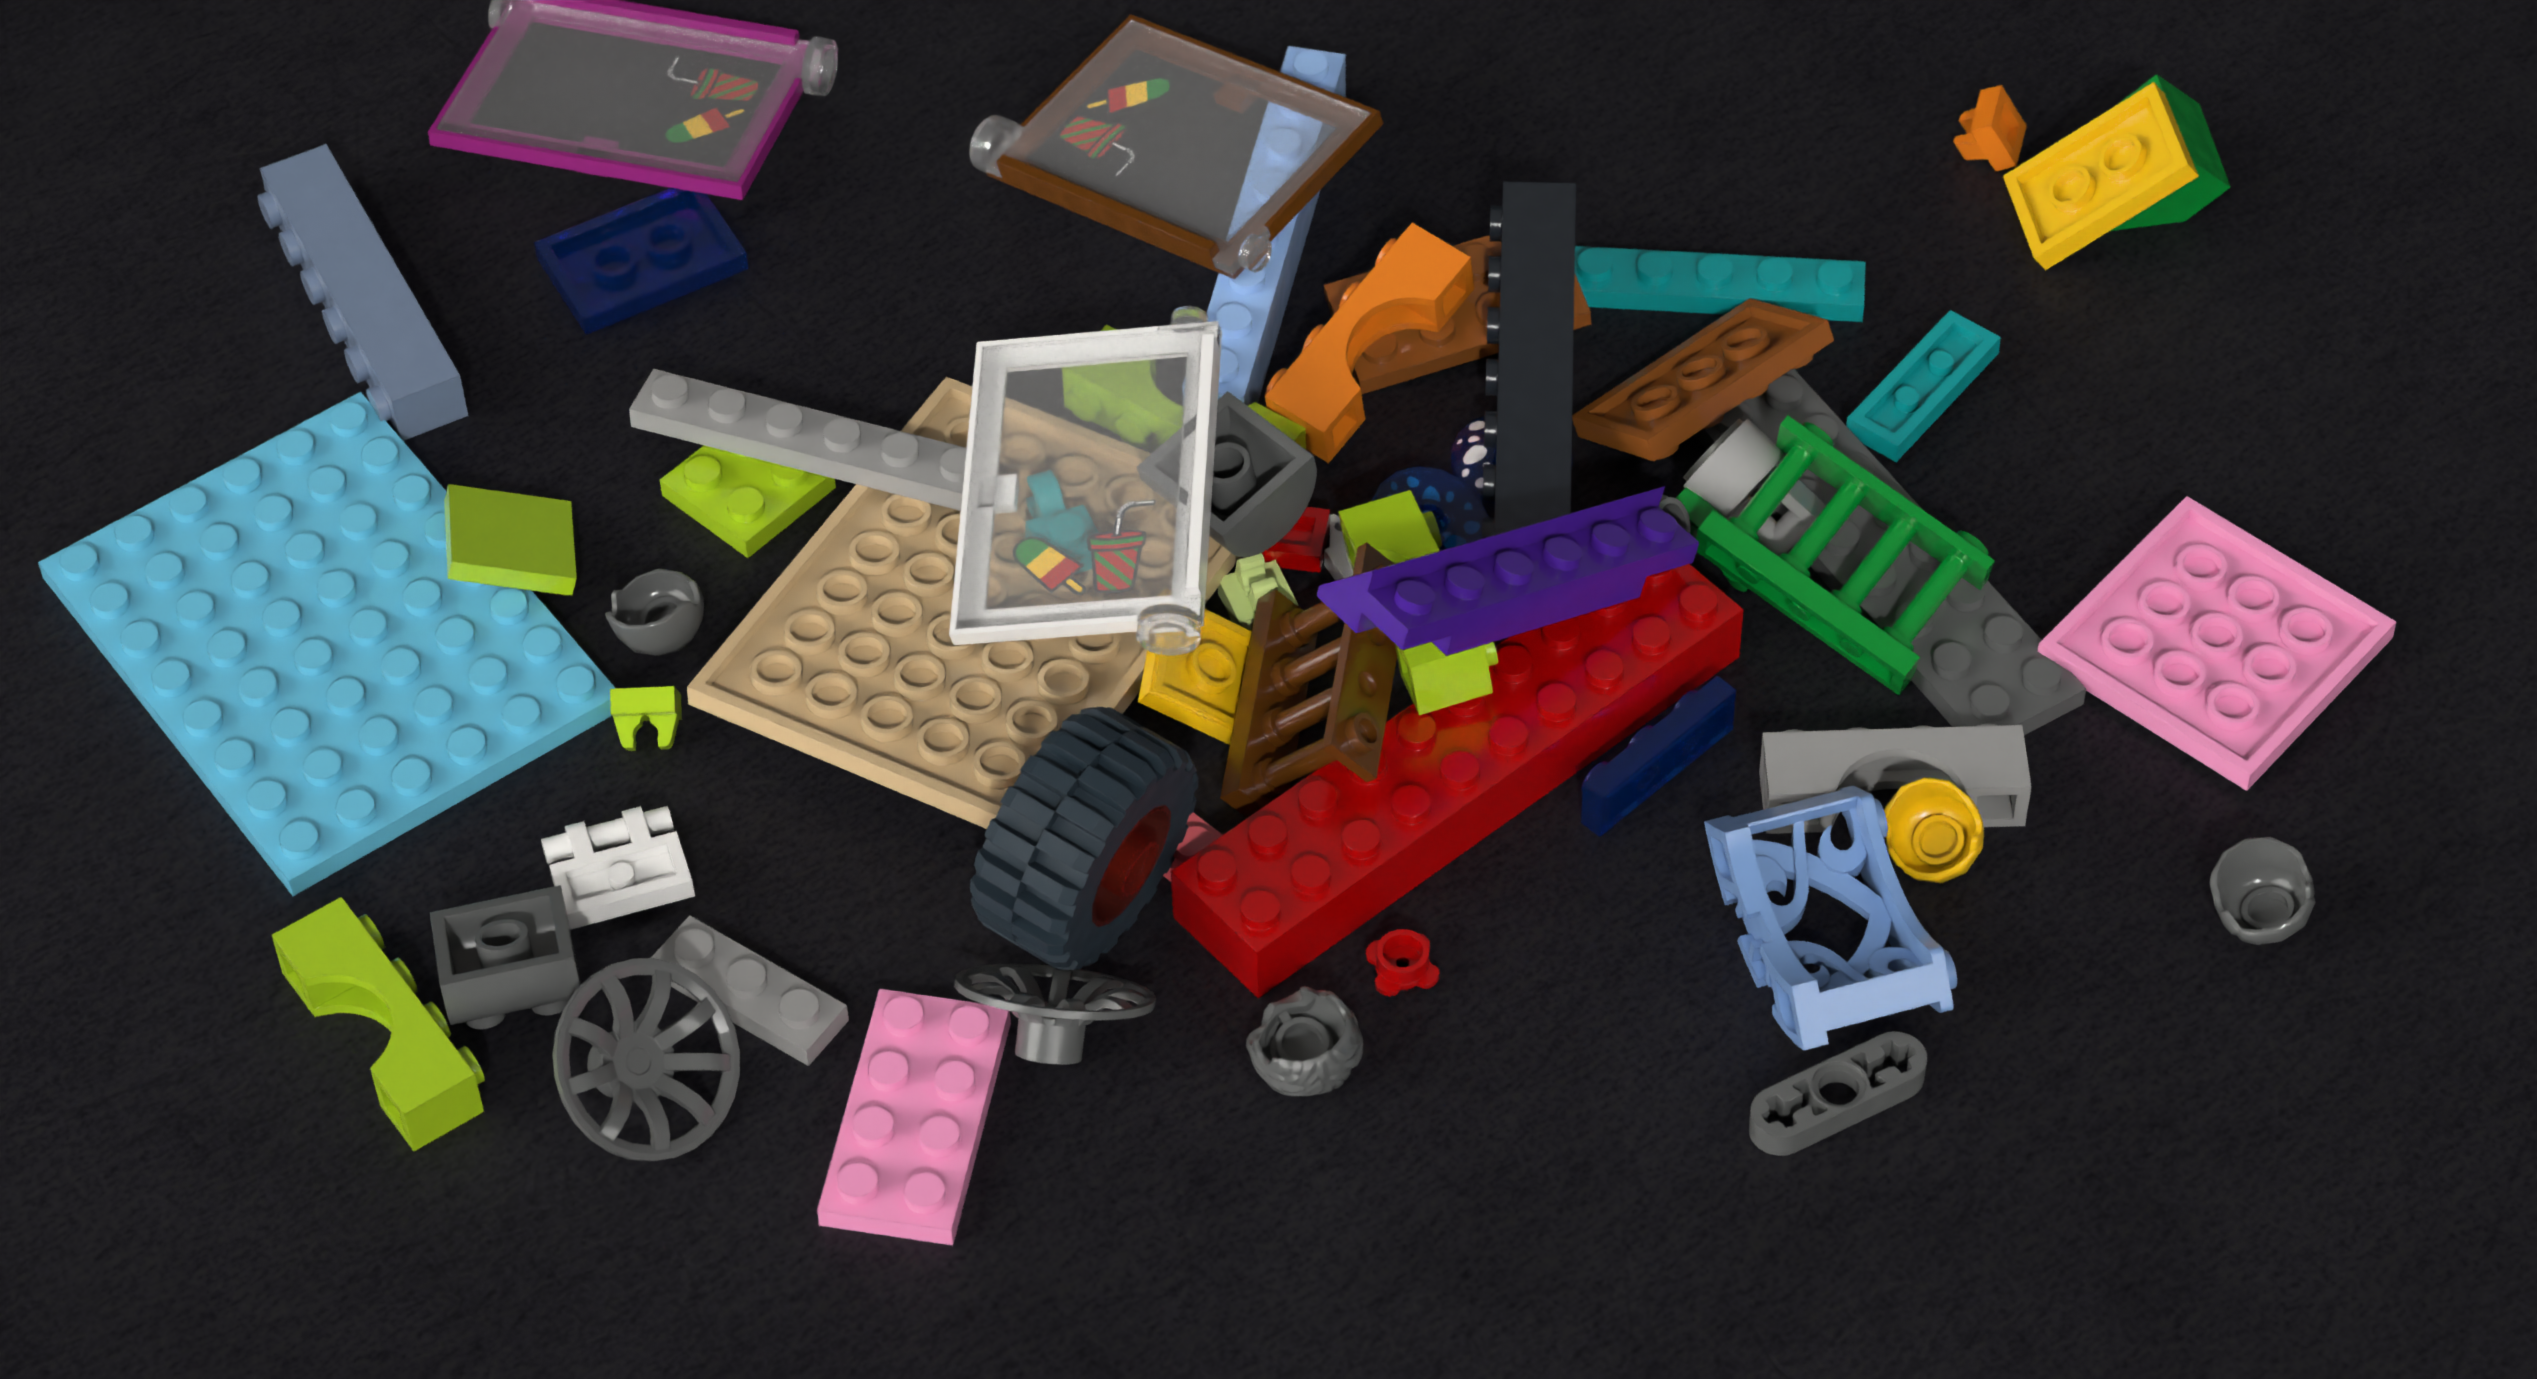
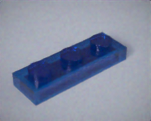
[1581,676,1736,837]

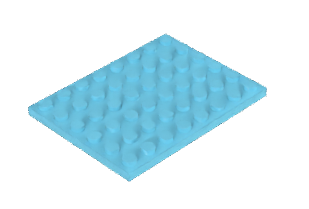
[38,392,616,896]

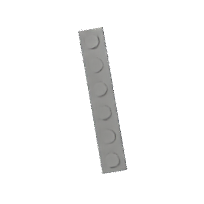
[629,369,972,511]

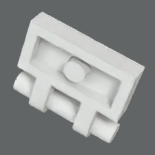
[541,806,695,930]

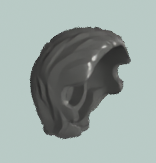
[1246,986,1363,1096]

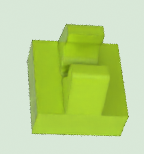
[610,686,682,751]

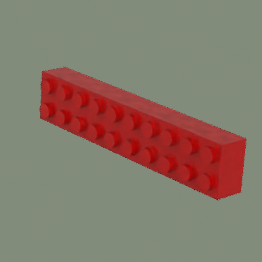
[1171,564,1744,999]

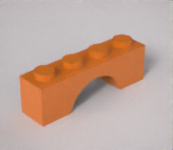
[1265,223,1474,463]

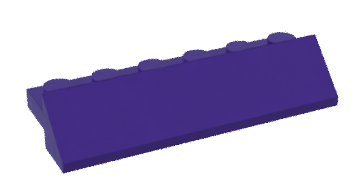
[1317,486,1699,656]

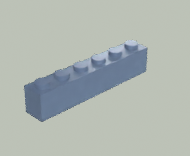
[257,144,468,441]

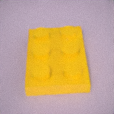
[2003,82,2199,270]

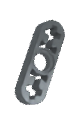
[1749,1032,1927,1156]

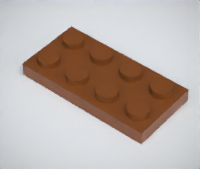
[1324,235,1591,394]
[1572,298,1834,461]

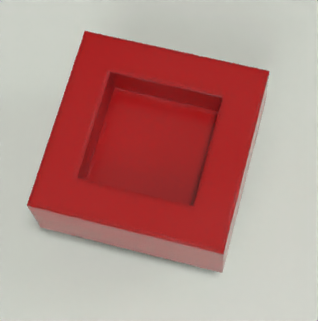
[1262,507,1330,573]

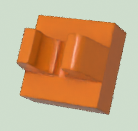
[1954,85,2027,171]

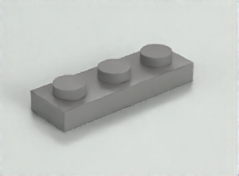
[651,915,849,1066]

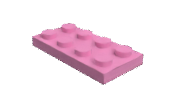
[817,989,1011,1245]

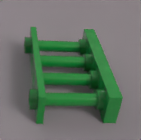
[1696,415,1995,695]

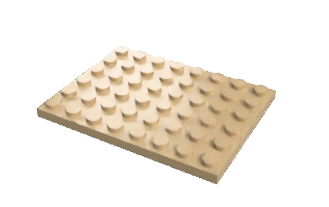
[687,377,1240,829]

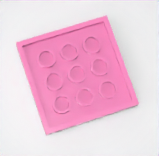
[2038,496,2396,791]

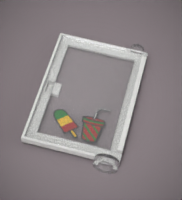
[949,306,1222,656]

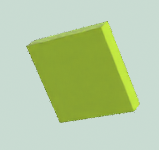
[444,484,577,595]

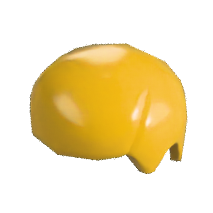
[1884,777,1984,883]

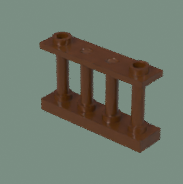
[1220,543,1397,818]

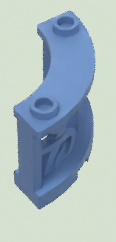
[1704,785,1957,1051]

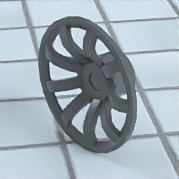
[553,958,740,1162]
[955,964,1156,1065]

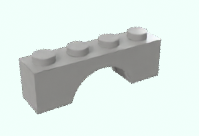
[1759,724,2031,834]

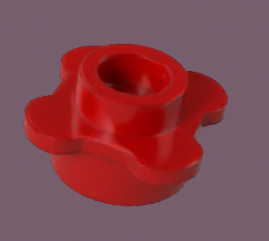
[1366,929,1439,996]

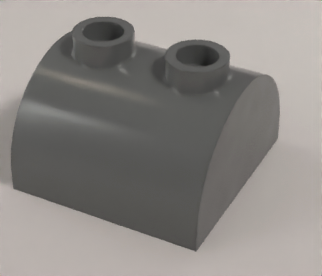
[1138,391,1317,557]
[430,885,581,1029]

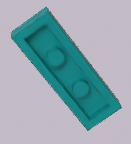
[1846,310,2001,462]

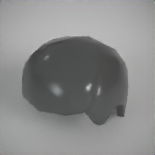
[605,568,704,656]
[2210,836,2315,945]

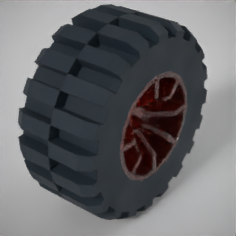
[970,707,1198,970]

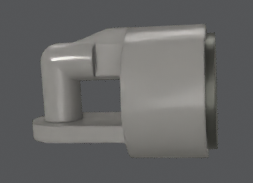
[1683,419,1825,556]

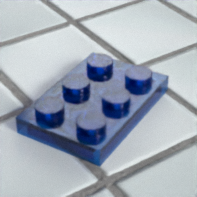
[534,188,749,335]

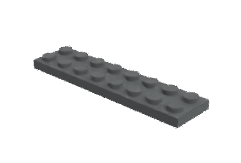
[1694,369,2086,735]

